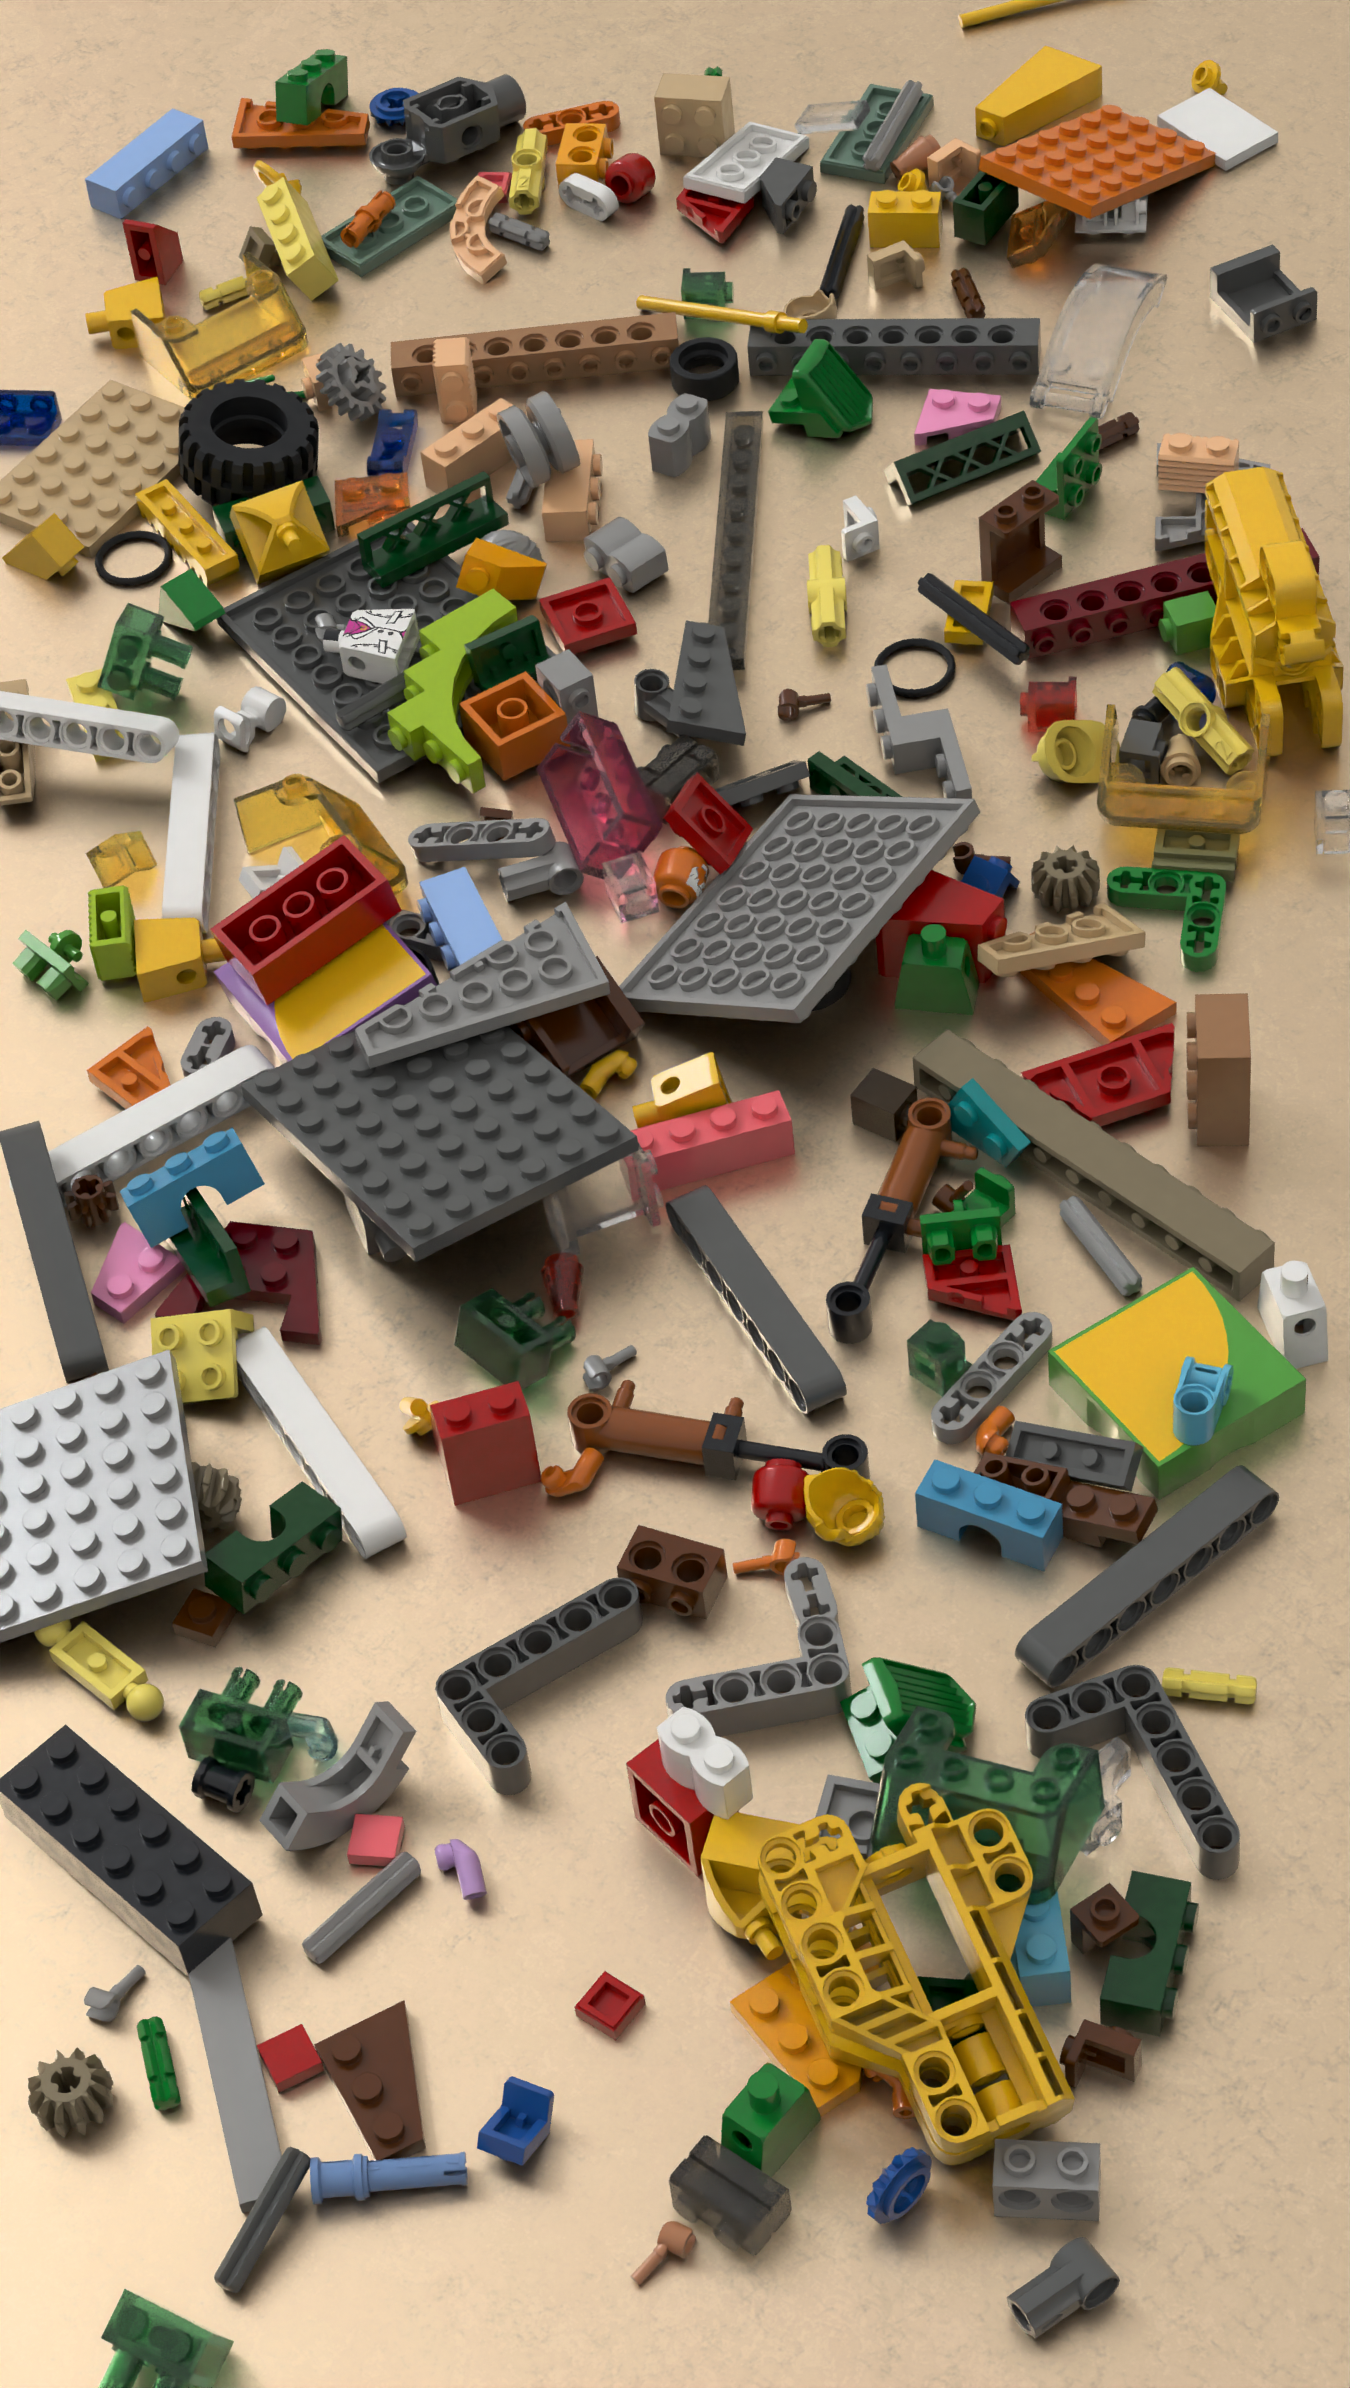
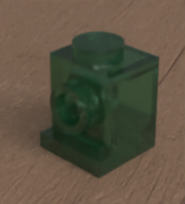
[681,268,734,319]
[907,1319,972,1397]

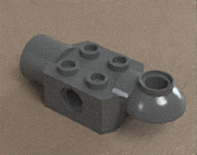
[369,74,526,185]

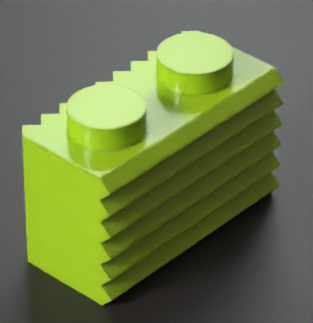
[87,885,137,981]

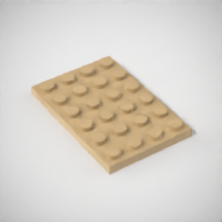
[0,380,184,559]

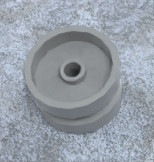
[496,391,580,488]

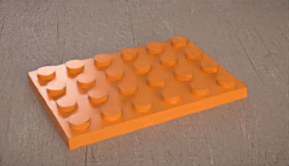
[979,105,1216,219]

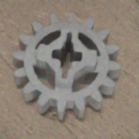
[316,343,386,422]

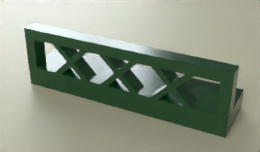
[883,410,1041,506]
[357,471,509,588]
[808,751,902,797]
[166,1187,251,1308]

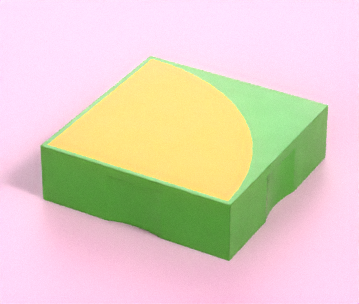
[1048,1267,1306,1500]

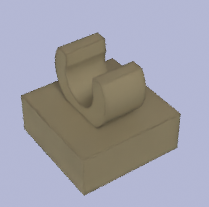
[239,226,281,276]

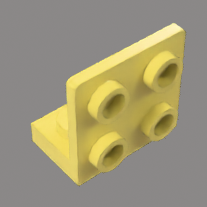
[150,1309,254,1404]

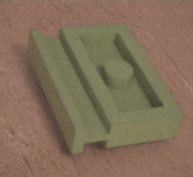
[1152,824,1240,882]

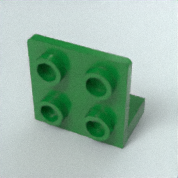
[1036,417,1102,520]

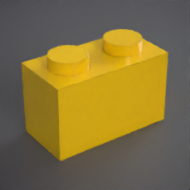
[868,190,943,248]

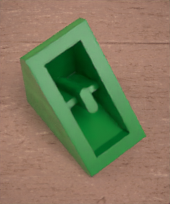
[158,569,225,631]

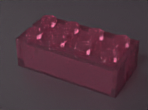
[537,711,663,885]

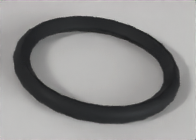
[95,531,172,586]
[874,638,956,697]

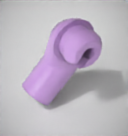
[434,1839,487,1900]

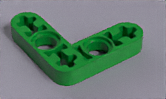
[1107,866,1226,972]

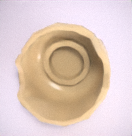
[783,290,837,319]

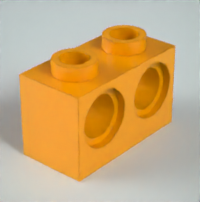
[555,123,614,189]

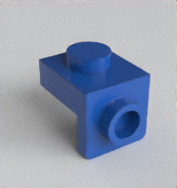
[961,855,1020,898]
[477,2076,554,2166]

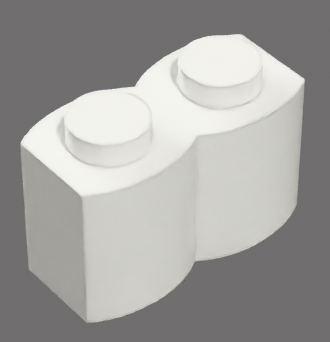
[657,1707,753,1819]

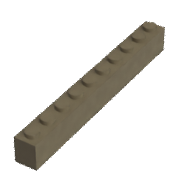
[913,1029,1275,1301]

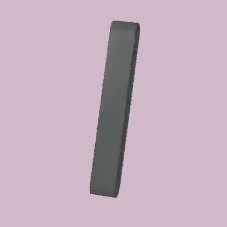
[0,1121,109,1383]
[665,1185,847,1414]
[1015,1465,1279,1688]

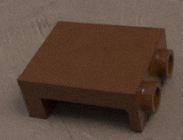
[979,480,1062,605]
[510,956,645,1078]

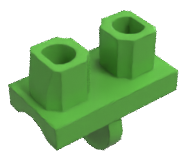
[12,930,89,1001]

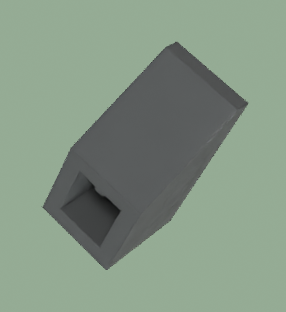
[760,157,817,234]

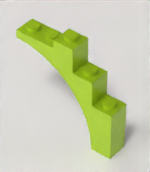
[387,588,518,794]

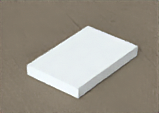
[1157,88,1278,171]

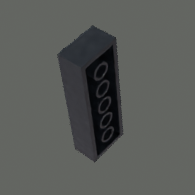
[0,1724,263,1978]

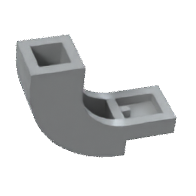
[259,1701,417,1851]

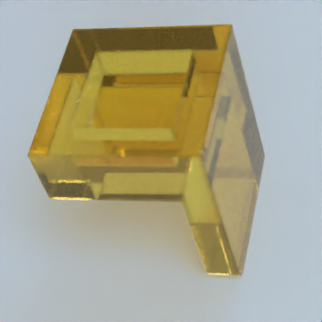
[86,831,157,888]

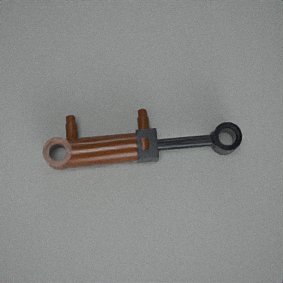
[826,1097,978,1344]
[567,1380,870,1481]

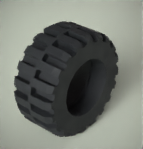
[178,379,319,506]

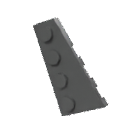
[666,620,746,746]

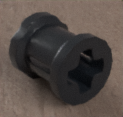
[191,1756,255,1813]

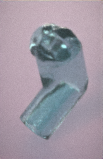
[281,1711,339,1761]

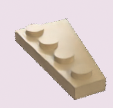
[978,903,1146,977]

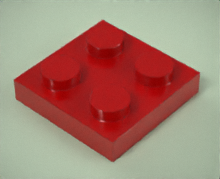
[539,577,637,654]
[663,772,753,875]

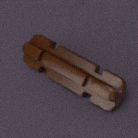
[951,267,986,318]
[1098,412,1140,450]

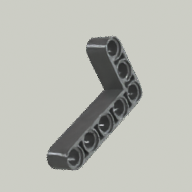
[435,1577,643,1795]
[1025,1665,1240,1880]

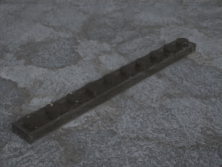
[708,411,764,670]

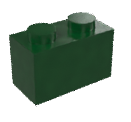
[953,171,1019,245]

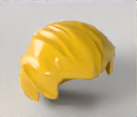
[804,1467,885,1546]

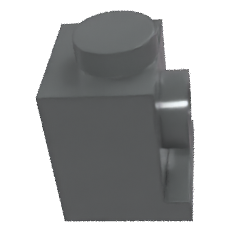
[1119,719,1168,786]

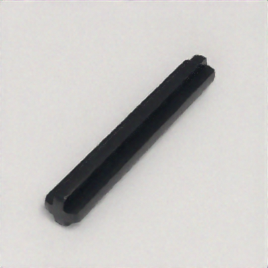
[820,204,865,301]
[918,573,1030,665]

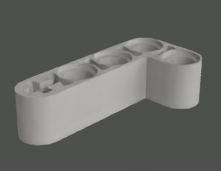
[666,1614,852,1737]

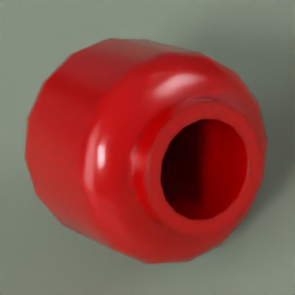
[605,153,656,204]
[750,1458,809,1530]

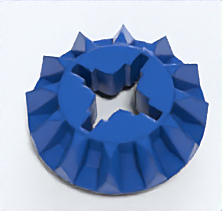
[369,88,419,127]
[866,2147,932,2224]

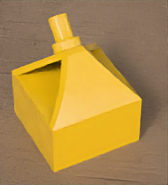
[230,480,330,585]
[700,1812,808,1960]

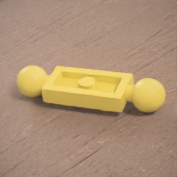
[34,1619,164,1721]

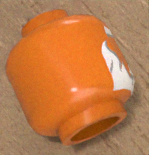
[651,846,709,909]

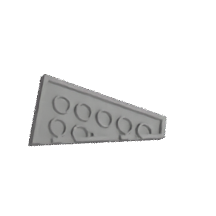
[355,901,610,1069]

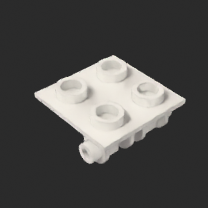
[1075,195,1148,234]

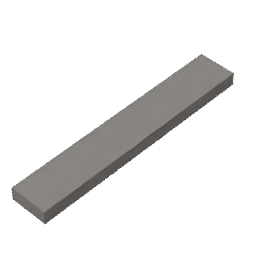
[189,1938,292,2213]

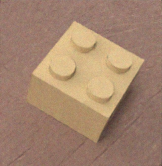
[654,73,735,157]

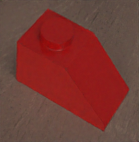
[123,219,184,285]

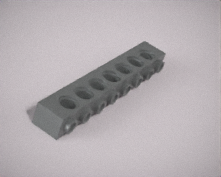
[747,318,1041,376]

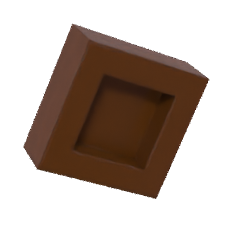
[172,1588,237,1648]

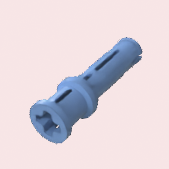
[310,2152,468,2204]

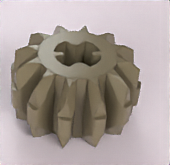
[1031,845,1100,913]
[192,1462,242,1532]
[28,2047,114,2138]

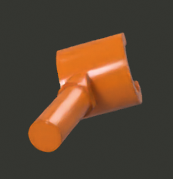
[733,1539,800,1576]

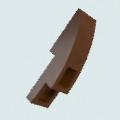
[974,1452,1158,1548]

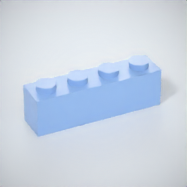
[85,108,208,219]
[417,867,502,971]

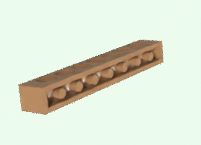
[391,312,679,397]

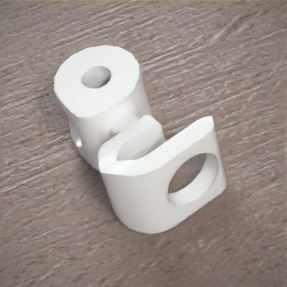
[214,686,286,752]

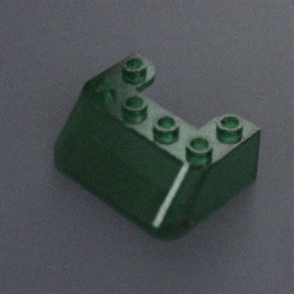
[870,1706,1105,1905]

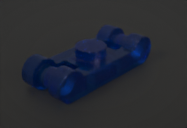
[367,409,418,478]

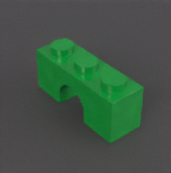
[275,49,348,125]

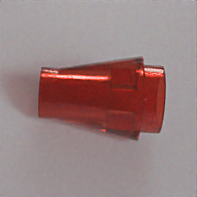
[541,1252,584,1321]

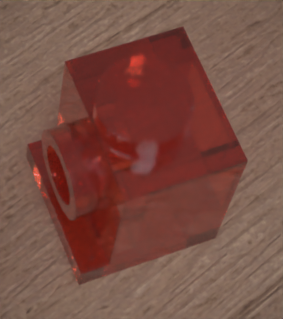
[1020,676,1077,732]

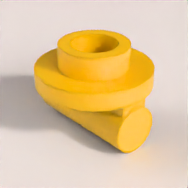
[1191,60,1228,95]
[898,169,928,192]
[399,1397,439,1436]

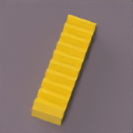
[135,479,240,587]

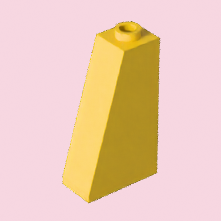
[975,45,1102,147]

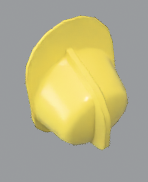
[1031,720,1120,783]

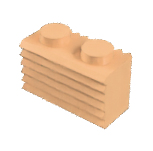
[432,337,477,424]
[1158,433,1239,494]

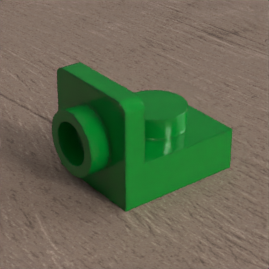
[952,1167,1016,1228]

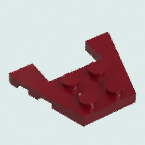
[155,1221,322,1346]

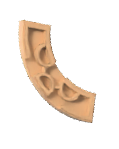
[450,175,507,284]

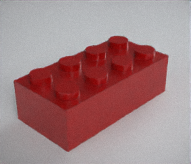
[210,835,402,1006]

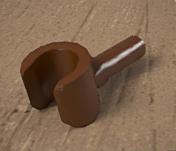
[778,689,831,721]
[953,842,1011,874]
[931,1180,973,1213]

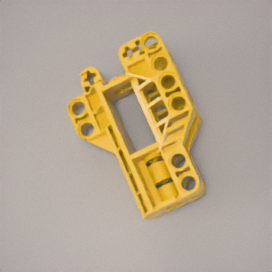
[1205,466,1344,759]
[758,1783,1075,2166]

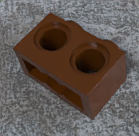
[617,1525,728,1620]

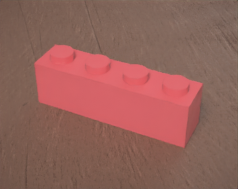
[618,1090,795,1199]

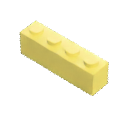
[256,177,339,301]

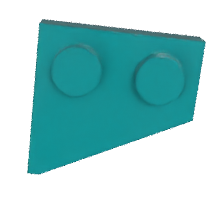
[948,1078,1031,1167]

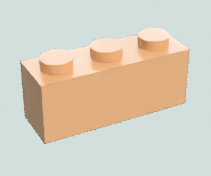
[420,398,526,494]
[542,439,603,542]

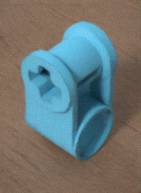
[1173,1356,1234,1445]

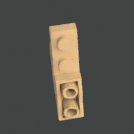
[0,679,35,806]

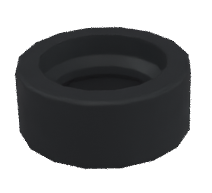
[670,337,739,401]

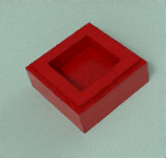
[574,1971,646,2041]
[256,2024,324,2093]

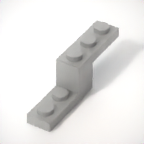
[866,664,972,799]

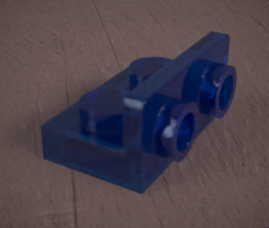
[0,390,62,446]

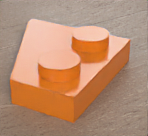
[87,1026,170,1109]

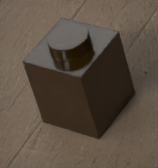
[850,1068,918,1143]

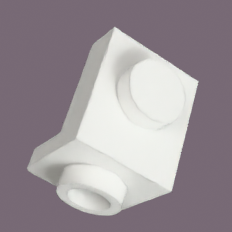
[841,495,880,562]
[239,847,304,898]

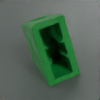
[894,924,979,1015]
[720,2063,821,2190]

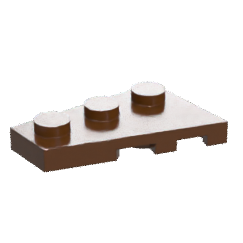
[314,2000,426,2160]

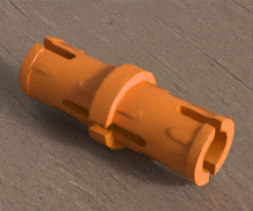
[340,190,396,248]

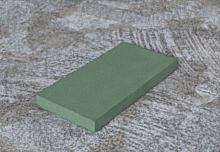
[820,84,934,184]
[321,176,458,277]

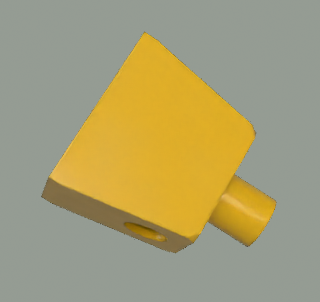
[85,277,169,349]
[134,918,226,1003]
[632,1052,732,1128]

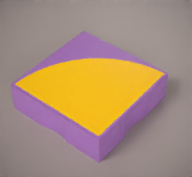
[214,922,437,1064]

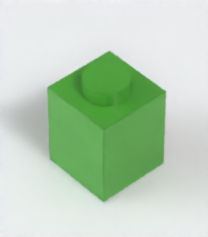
[1159,591,1216,655]

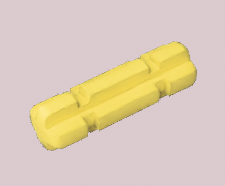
[199,270,267,310]
[1162,1667,1257,1705]

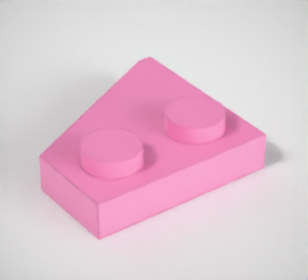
[914,389,1002,446]
[91,1222,185,1324]

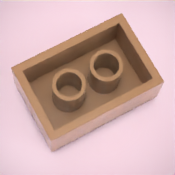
[1186,993,1251,1146]

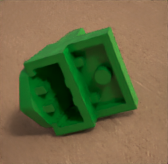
[768,339,873,438]
[840,1657,976,1784]

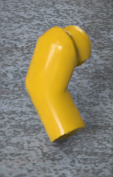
[579,1050,637,1099]

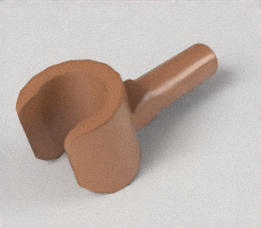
[630,2221,696,2285]

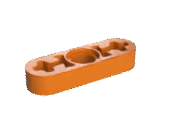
[523,101,621,146]

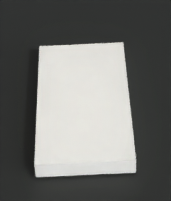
[683,122,809,204]

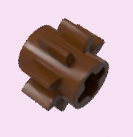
[64,1174,119,1228]

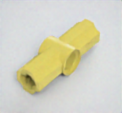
[509,128,548,215]
[807,545,847,647]
[1152,667,1255,775]

